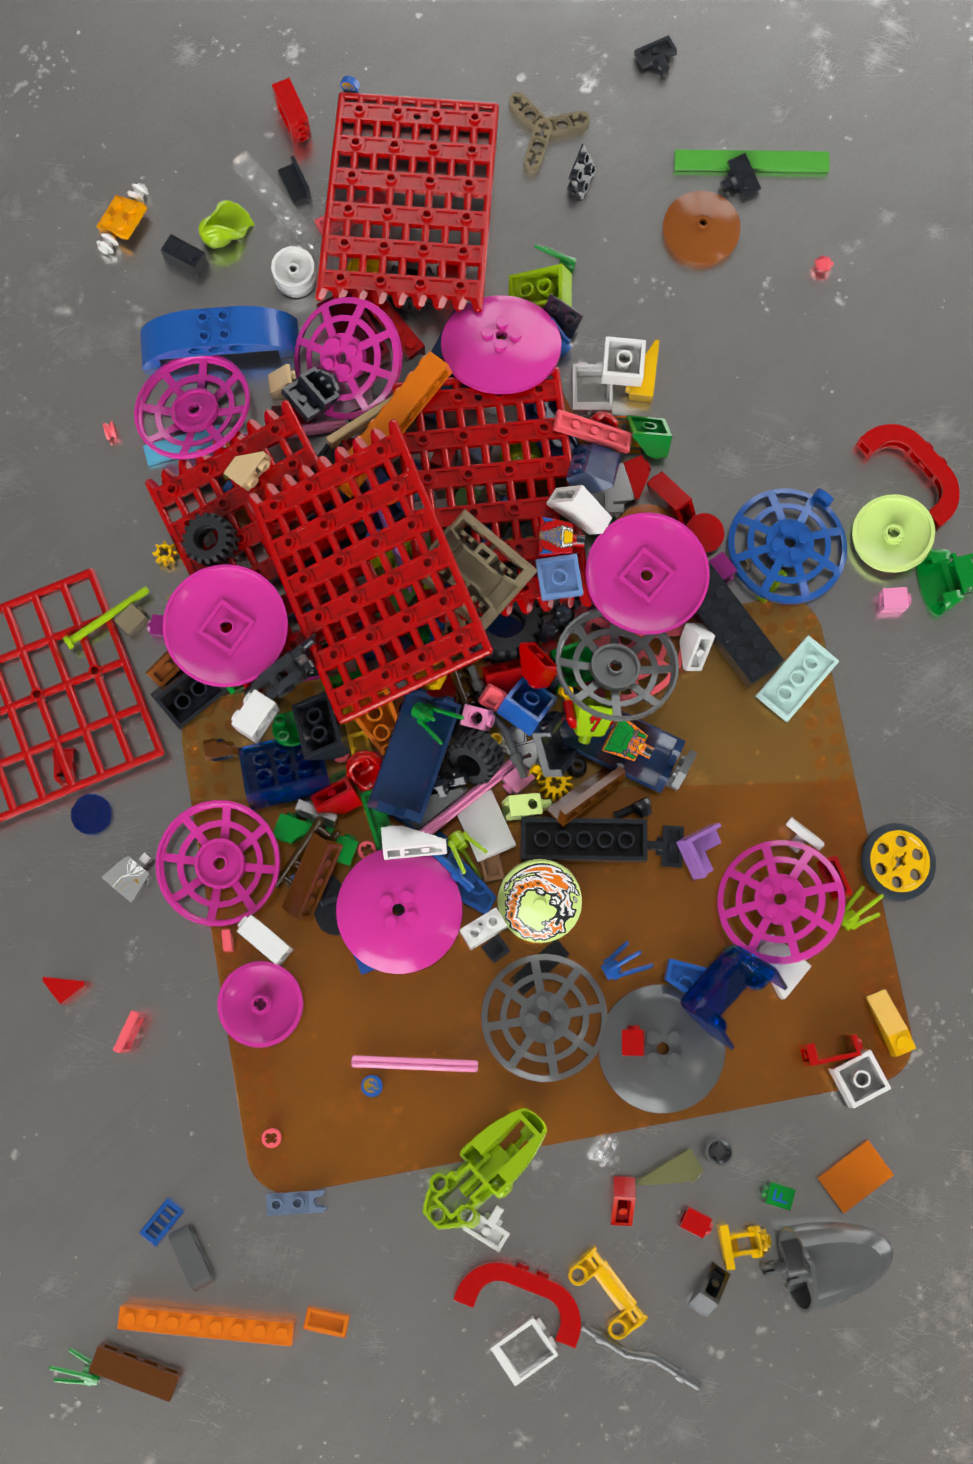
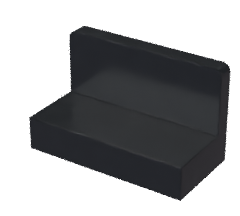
[277,156,312,206]

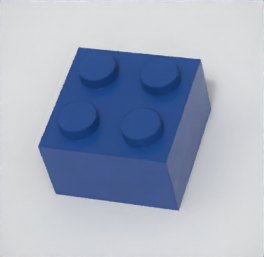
[497,676,558,736]

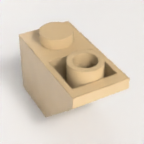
[268,364,297,400]
[224,451,272,492]

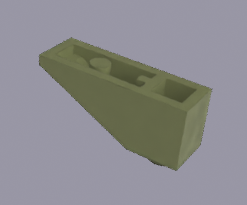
[635,1147,704,1186]

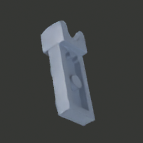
[266,1189,327,1216]

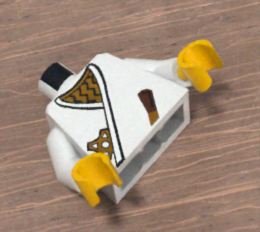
[491,725,542,780]

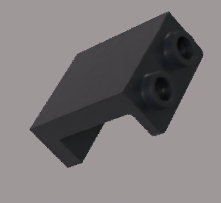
[532,711,578,777]

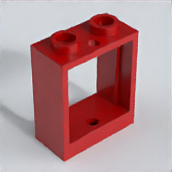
[272,77,311,144]

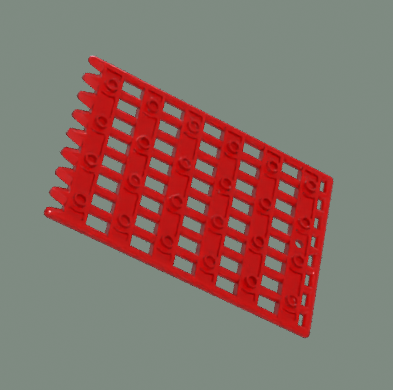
[315,92,499,313]
[392,367,592,625]
[145,400,397,692]
[248,419,493,725]

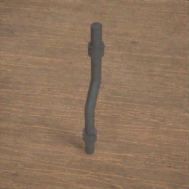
[467,665,528,779]
[581,1321,702,1391]

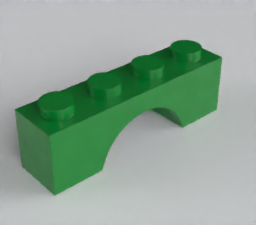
[273,812,360,867]

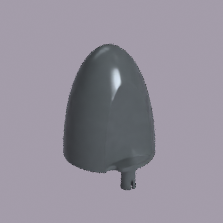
[761,1222,893,1314]

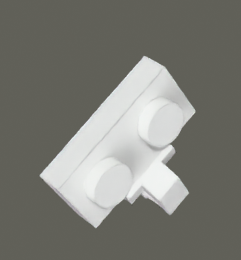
[462,1204,510,1252]

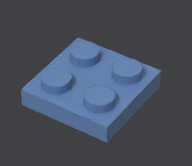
[535,554,583,601]

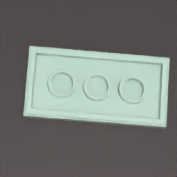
[755,635,839,722]

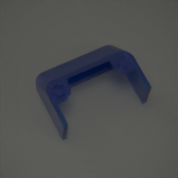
[681,945,788,1050]

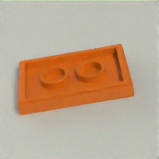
[817,1139,894,1214]

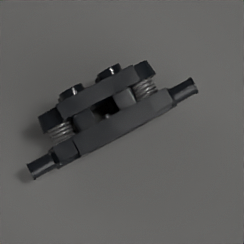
[243,636,316,701]

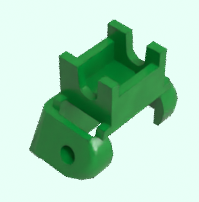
[916,549,973,616]

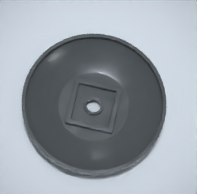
[598,984,725,1113]

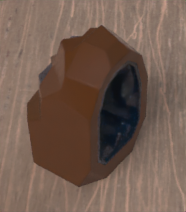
[203,738,239,762]

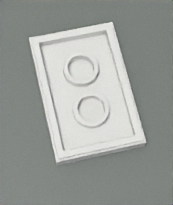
[457,790,516,862]

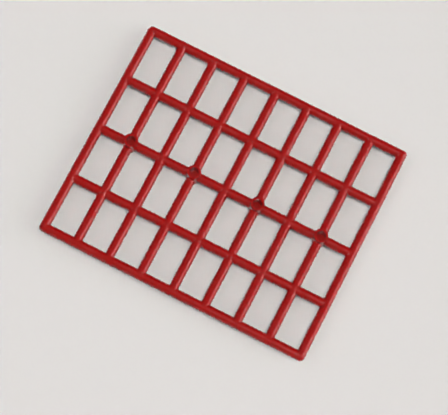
[0,568,165,822]

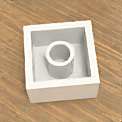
[601,336,646,387]
[231,689,280,744]
[828,1050,891,1108]

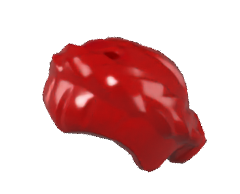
[346,750,382,791]

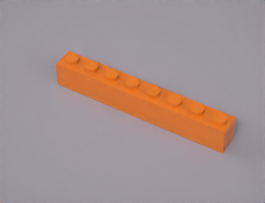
[338,351,452,499]
[117,1303,296,1346]

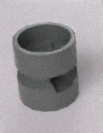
[702,1136,734,1166]

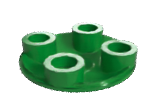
[272,711,300,746]

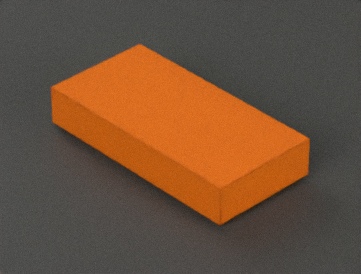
[303,1306,350,1338]

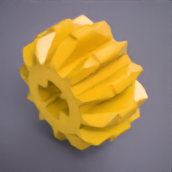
[538,771,573,802]

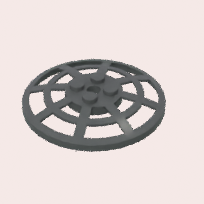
[555,608,679,722]
[481,954,608,1082]

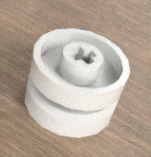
[271,246,317,298]

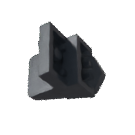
[281,366,340,423]

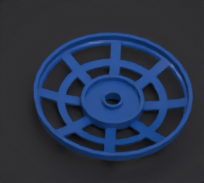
[727,488,847,605]

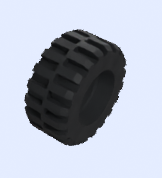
[465,599,544,664]

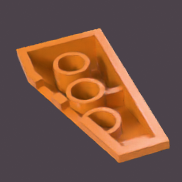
[350,688,398,757]

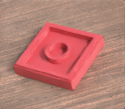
[113,1010,146,1053]

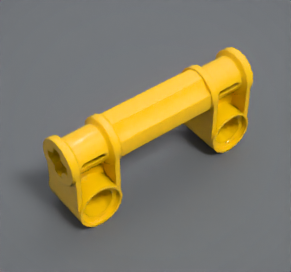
[567,1246,648,1340]

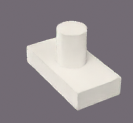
[786,817,824,853]

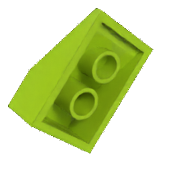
[508,264,572,309]

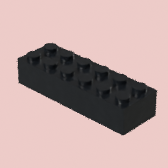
[693,563,785,688]
[520,817,647,864]

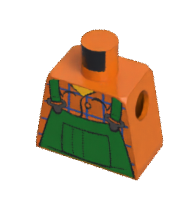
[602,721,654,761]

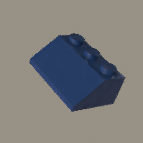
[566,443,621,494]

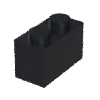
[161,234,208,278]

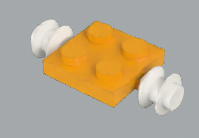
[96,183,149,254]

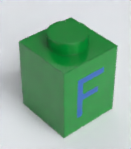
[761,1181,796,1211]

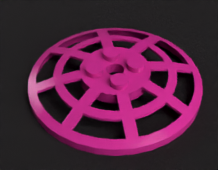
[294,297,402,420]
[134,355,250,459]
[155,800,280,926]
[717,840,845,965]

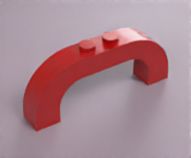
[856,424,960,532]
[453,1260,581,1348]

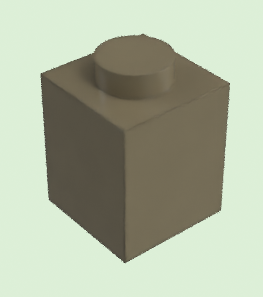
[114,603,148,638]

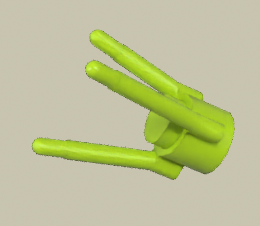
[447,830,488,879]
[842,886,884,931]

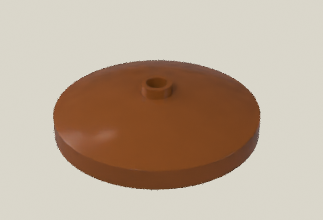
[662,191,741,267]

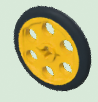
[861,823,936,901]

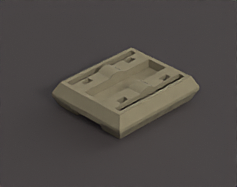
[421,509,538,630]

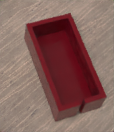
[316,293,391,378]

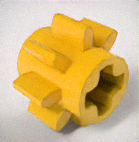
[152,540,179,567]

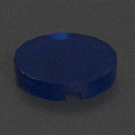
[71,794,113,835]

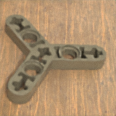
[509,92,590,173]

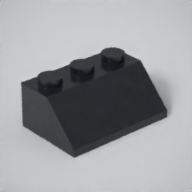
[151,669,228,730]
[291,691,351,760]

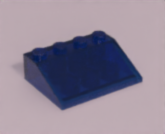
[239,739,331,810]

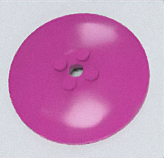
[441,295,561,394]
[585,513,710,635]
[163,565,288,687]
[336,850,462,974]

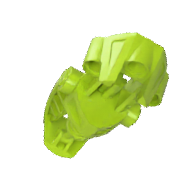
[422,1108,547,1229]

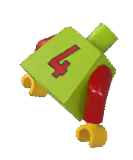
[558,686,621,744]

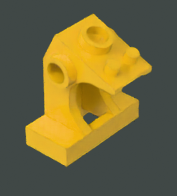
[717,1223,772,1271]

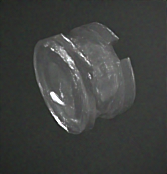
[589,1132,619,1167]

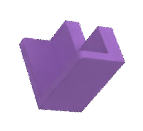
[676,822,722,880]

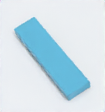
[143,424,224,466]

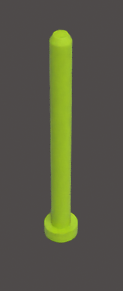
[62,587,150,650]

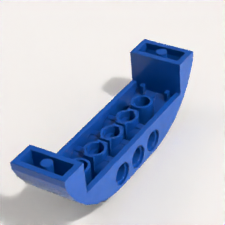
[140,306,299,370]

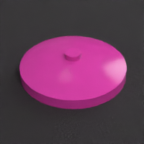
[217,961,303,1047]

